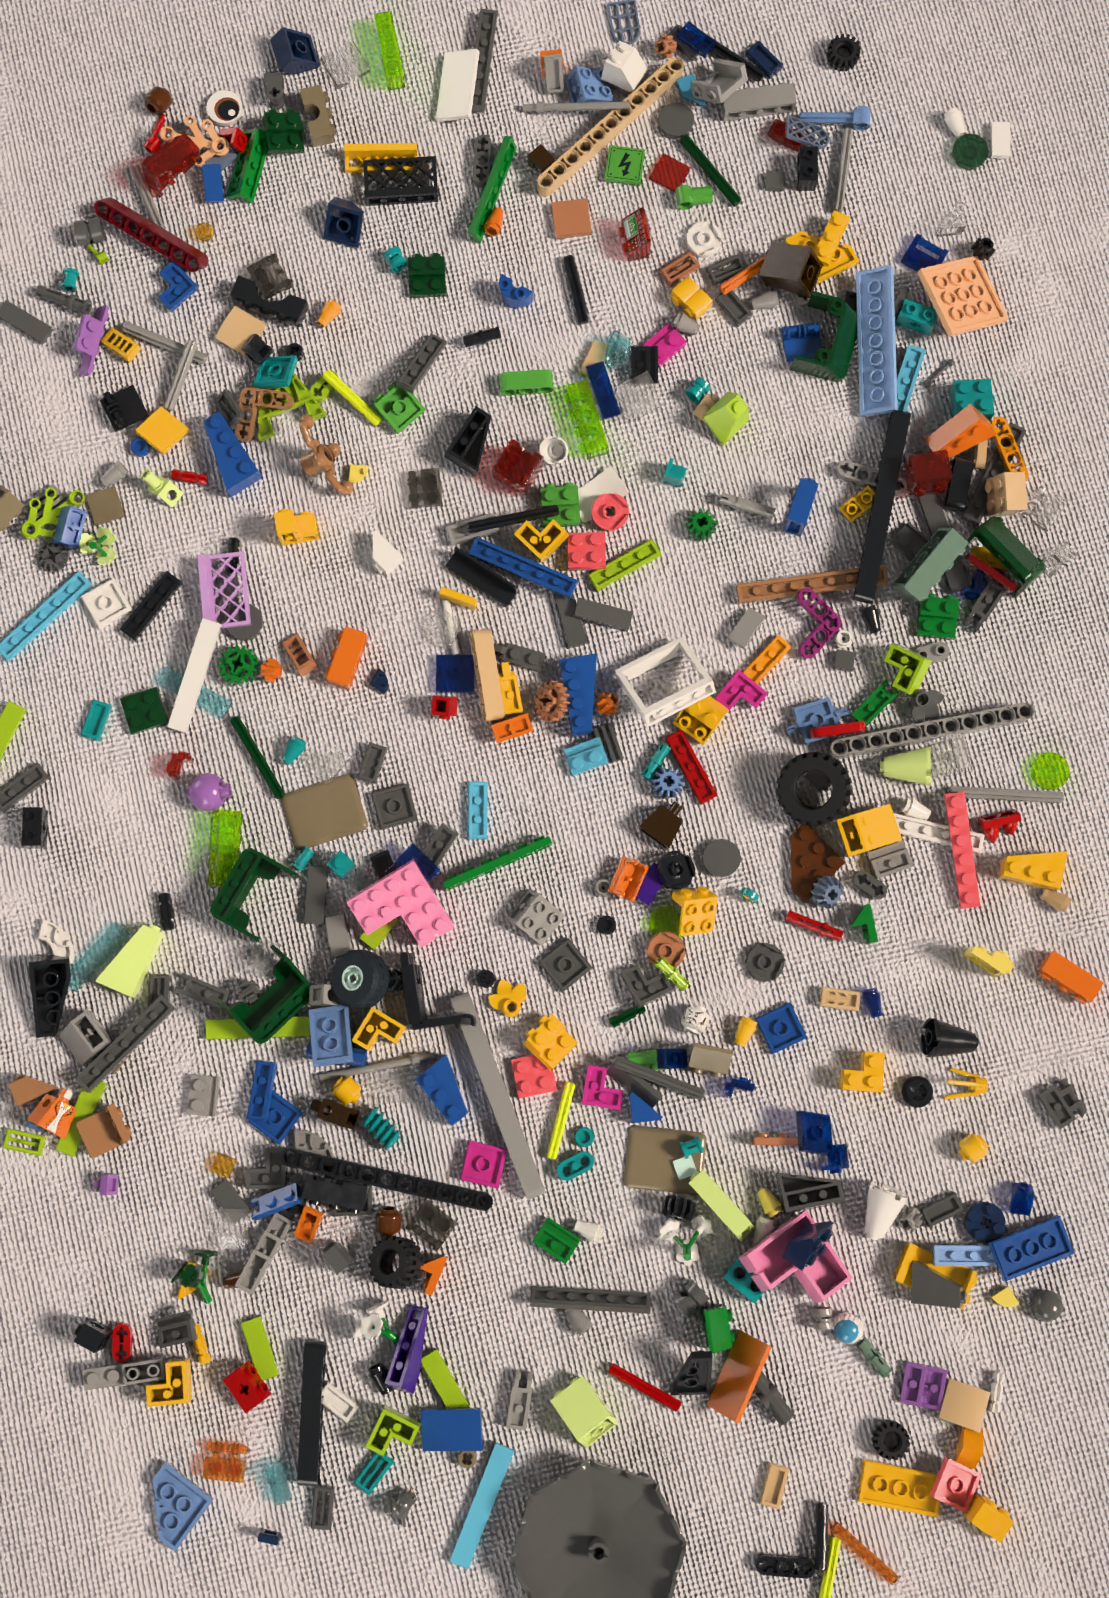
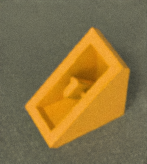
[955,1427,984,1469]

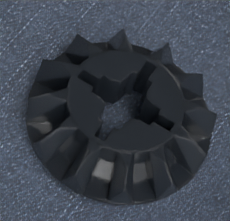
[901,1076,933,1108]

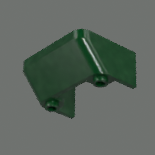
[791,291,858,382]
[966,516,1045,598]
[210,848,299,943]
[215,945,311,1044]

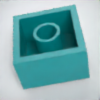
[949,378,995,421]

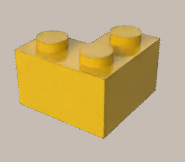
[274,509,319,546]
[514,519,569,563]
[351,1007,407,1051]
[839,1051,885,1093]
[146,1358,192,1407]
[962,1493,1014,1543]

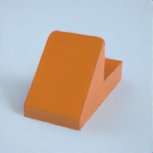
[294,1205,325,1244]
[420,1255,448,1296]

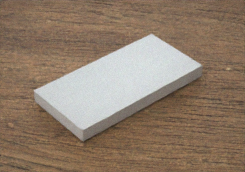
[436,49,479,122]

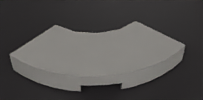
[293,1129,335,1167]

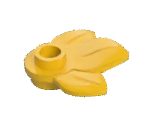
[488,979,527,1017]

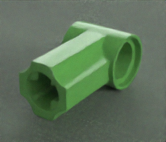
[675,185,713,210]
[628,1050,667,1070]

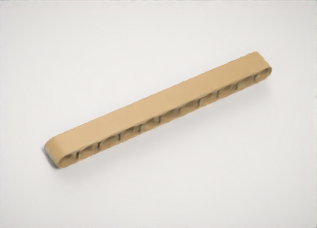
[537,57,684,197]

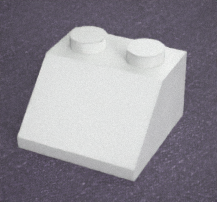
[601,41,648,93]

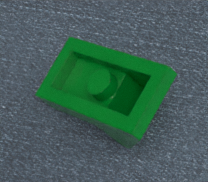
[849,904,878,945]

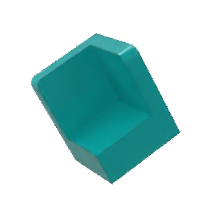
[663,458,687,488]

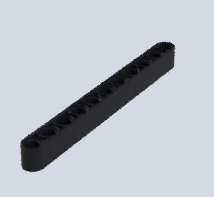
[853,410,911,604]
[280,1148,493,1211]

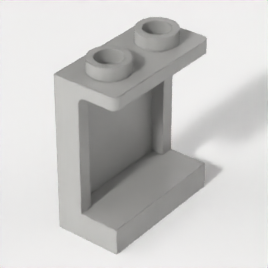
[690,58,748,103]

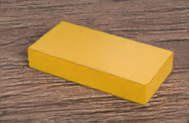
[439,587,478,610]

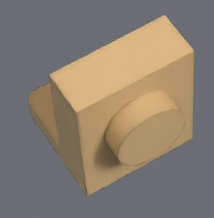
[693,394,720,424]

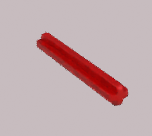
[608,1363,681,1412]

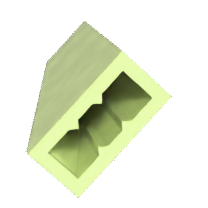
[96,923,165,998]
[689,1170,755,1242]

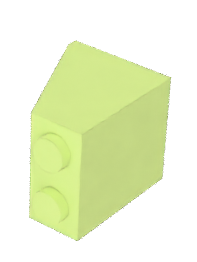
[551,1376,619,1448]

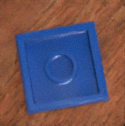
[755,1003,807,1054]
[248,1090,303,1145]

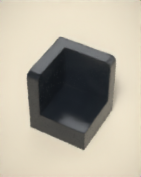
[241,334,274,366]

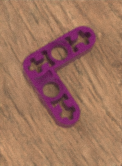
[796,588,842,659]

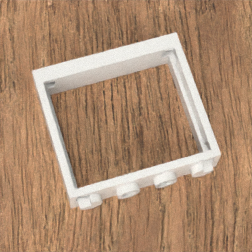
[615,637,716,727]

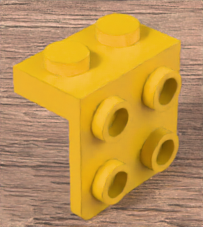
[672,886,718,936]

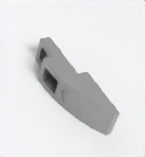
[82,1358,165,1391]

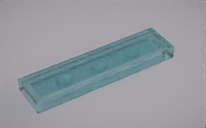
[157,666,233,719]
[69,921,131,992]

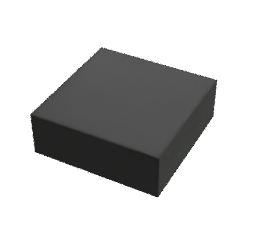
[765,170,785,192]
[833,649,856,672]

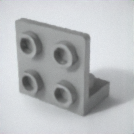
[507,889,565,946]

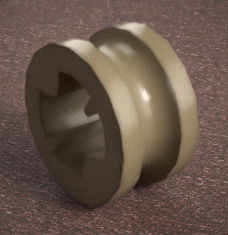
[458,1451,477,1468]

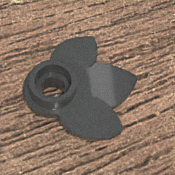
[911,689,944,723]

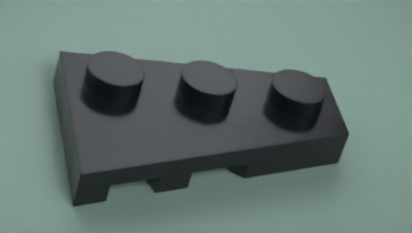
[670,1350,712,1396]

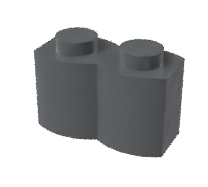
[321,1242,354,1275]

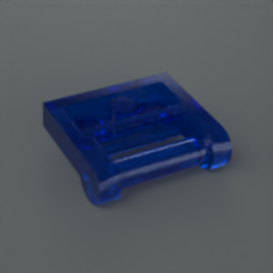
[900,233,949,272]

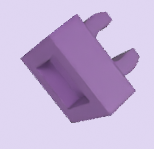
[93,1174,119,1195]

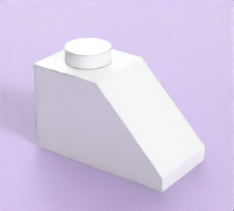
[373,530,403,576]

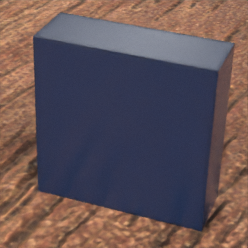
[257,1529,282,1546]

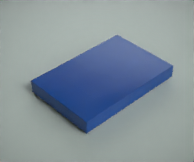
[421,1408,484,1451]

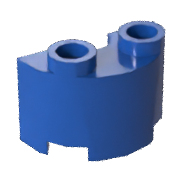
[499,274,533,309]

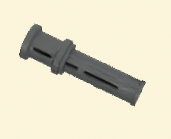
[35,285,92,315]

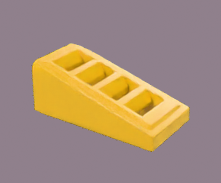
[100,327,141,363]

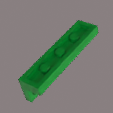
[226,128,267,204]

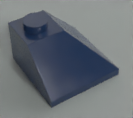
[323,197,364,248]

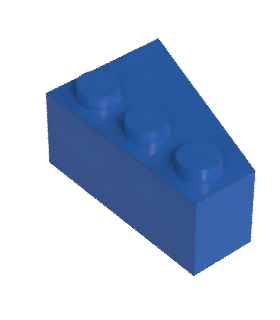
[415,1054,468,1126]

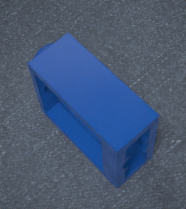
[783,478,819,536]

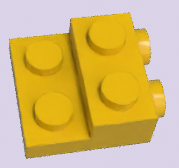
[523,1014,578,1071]

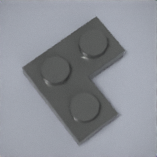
[620,964,673,1008]
[246,1148,287,1189]

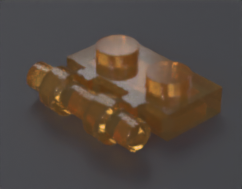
[202,1441,248,1483]

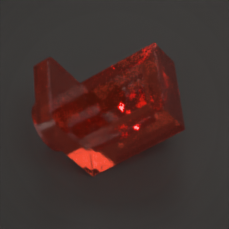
[166,751,194,780]

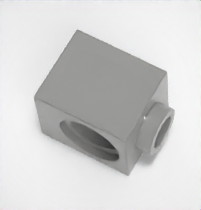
[309,984,340,1007]

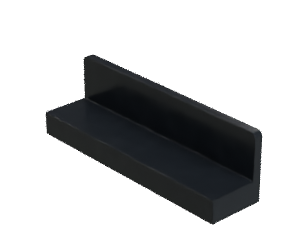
[445,546,518,608]

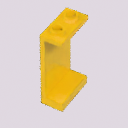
[892,1241,978,1310]

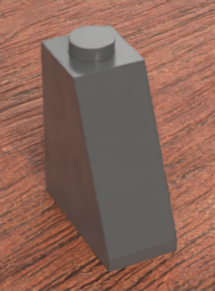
[911,1261,967,1308]

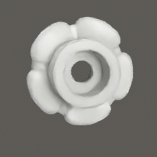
[834,630,853,648]

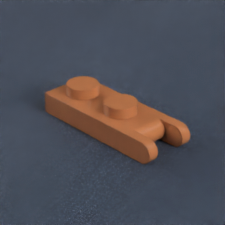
[752,1133,808,1146]

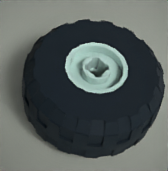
[331,949,389,1009]

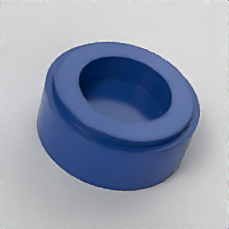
[130,437,150,457]

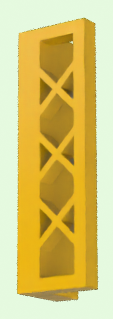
[344,143,418,173]

